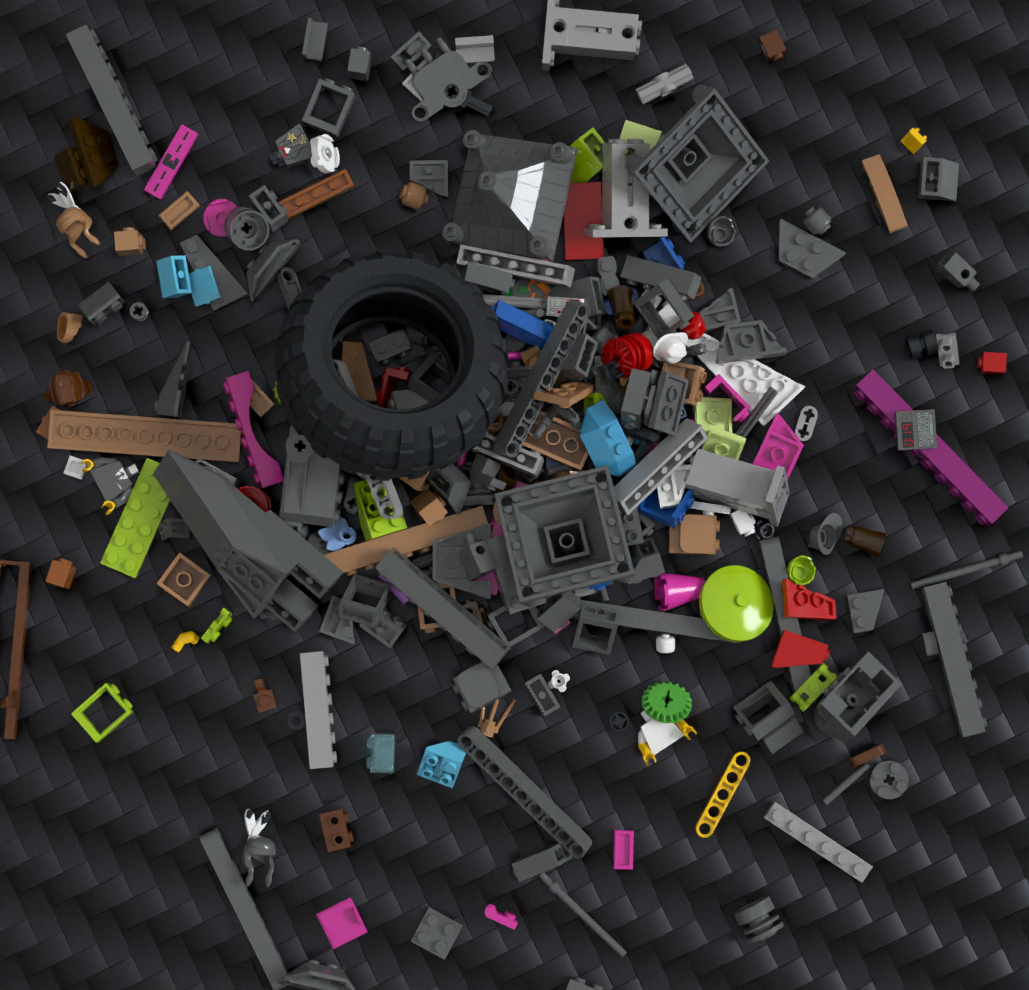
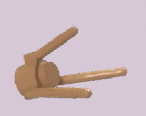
[477,699,516,737]

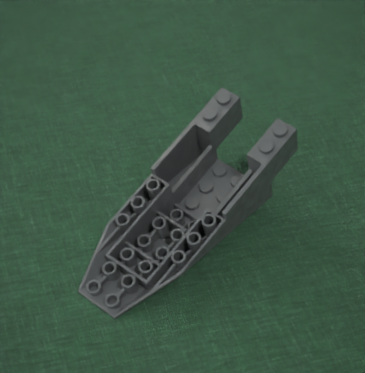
[153,450,343,632]

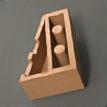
[342,342,378,403]

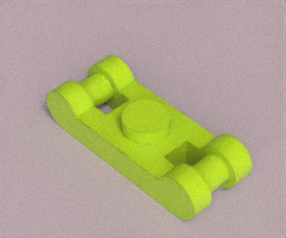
[789,663,838,712]

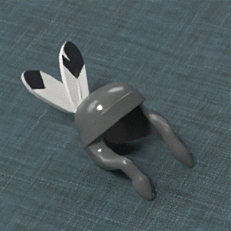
[241,809,276,888]

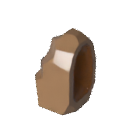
[57,312,83,343]

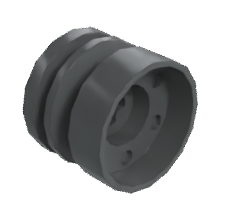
[224,206,269,250]
[733,896,784,944]

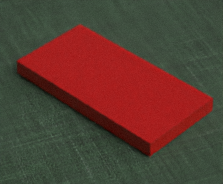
[564,182,604,260]

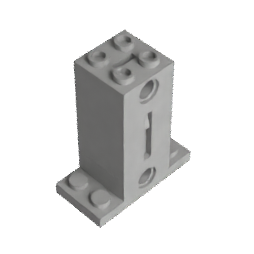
[542,0,642,71]
[583,139,668,237]
[684,449,790,527]

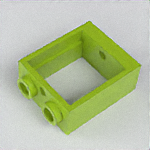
[71,683,133,743]

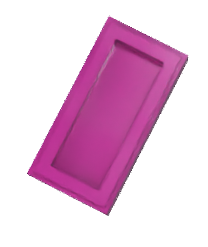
[613,830,634,870]

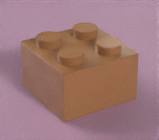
[157,552,212,607]

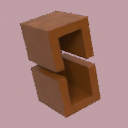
[45,558,76,589]

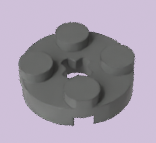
[869,760,909,799]

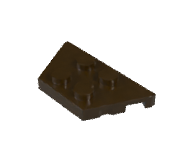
[67,117,119,189]

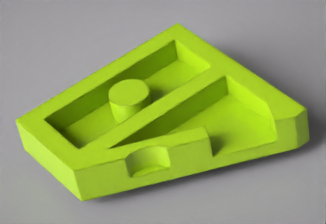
[201,608,233,644]

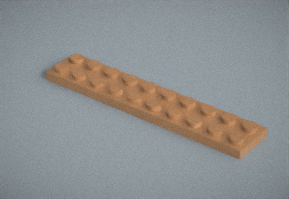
[47,410,242,463]

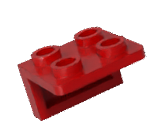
[376,366,412,408]

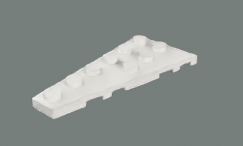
[687,333,805,427]

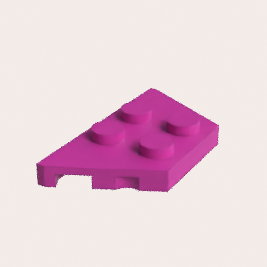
[753,413,804,480]

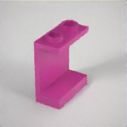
[703,374,751,424]

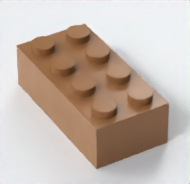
[522,411,588,471]

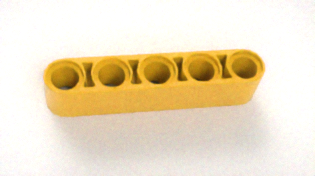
[695,752,750,838]

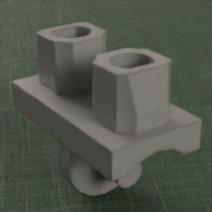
[936,332,959,369]

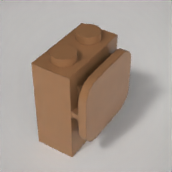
[668,514,720,555]

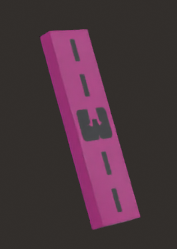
[144,124,199,200]

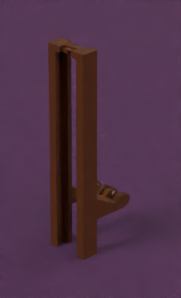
[0,560,32,739]

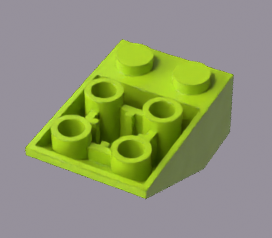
[570,127,605,183]
[354,480,407,542]

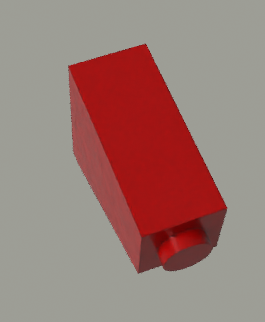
[770,630,830,668]

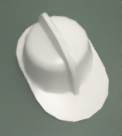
[653,332,688,364]

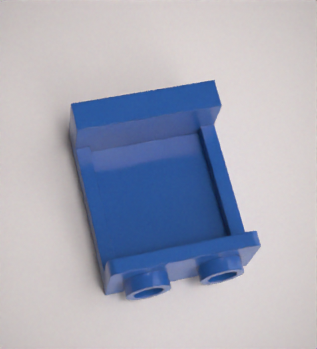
[637,488,694,529]

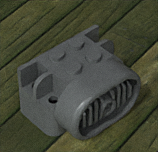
[814,651,902,744]

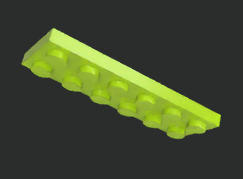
[100,458,171,578]

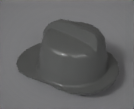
[808,513,843,555]

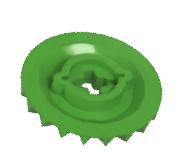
[642,681,692,723]

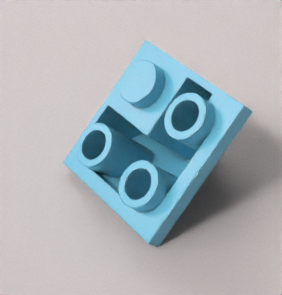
[417,741,466,788]

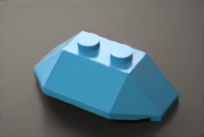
[579,400,636,477]

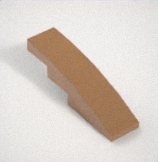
[862,154,908,233]

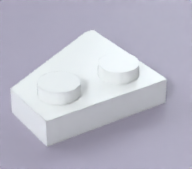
[657,464,691,509]

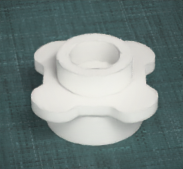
[548,670,570,692]

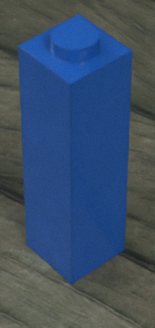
[489,300,554,350]

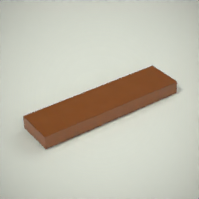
[278,169,354,219]

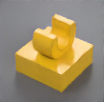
[901,128,927,154]

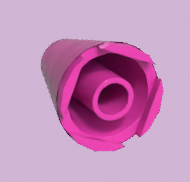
[654,573,705,611]

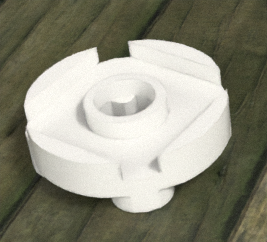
[310,134,340,173]

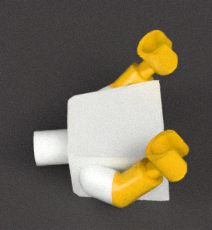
[638,711,697,766]

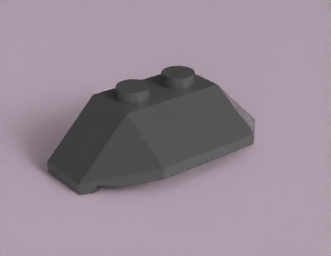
[247,239,301,304]
[279,960,356,990]

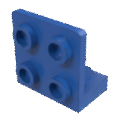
[642,236,685,270]

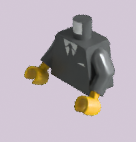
[80,457,140,515]

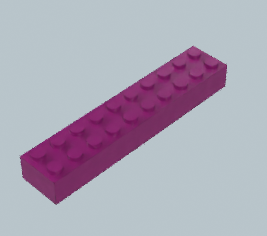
[853,369,1009,526]

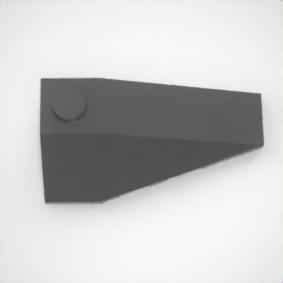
[154,341,193,419]

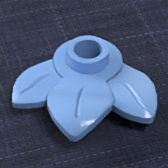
[318,517,356,551]

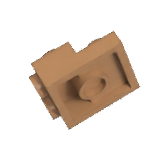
[662,361,707,406]

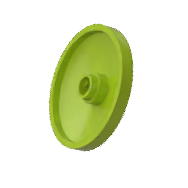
[699,565,774,642]

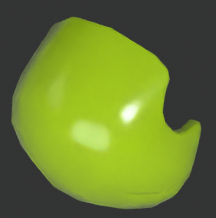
[787,555,816,586]

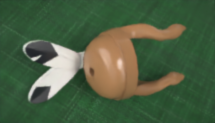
[47,182,100,258]

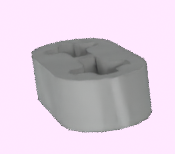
[794,406,818,442]

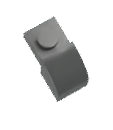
[470,453,507,492]

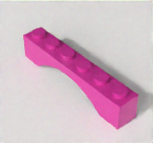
[223,371,284,488]

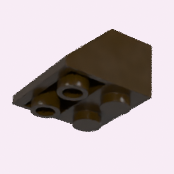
[54,147,108,192]

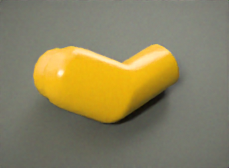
[171,631,199,652]

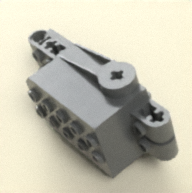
[279,425,345,538]

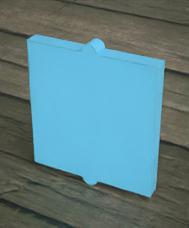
[189,266,221,307]

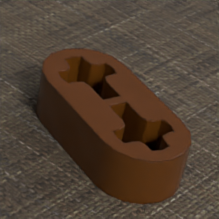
[849,744,886,767]

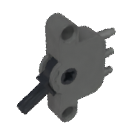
[405,37,492,122]

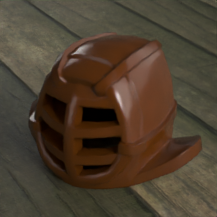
[44,370,93,407]

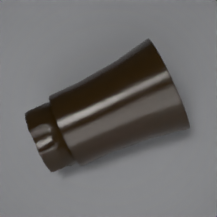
[607,285,635,330]
[843,524,887,558]

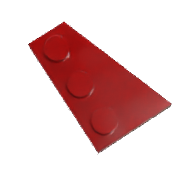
[782,578,837,620]

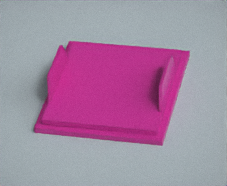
[316,897,367,949]

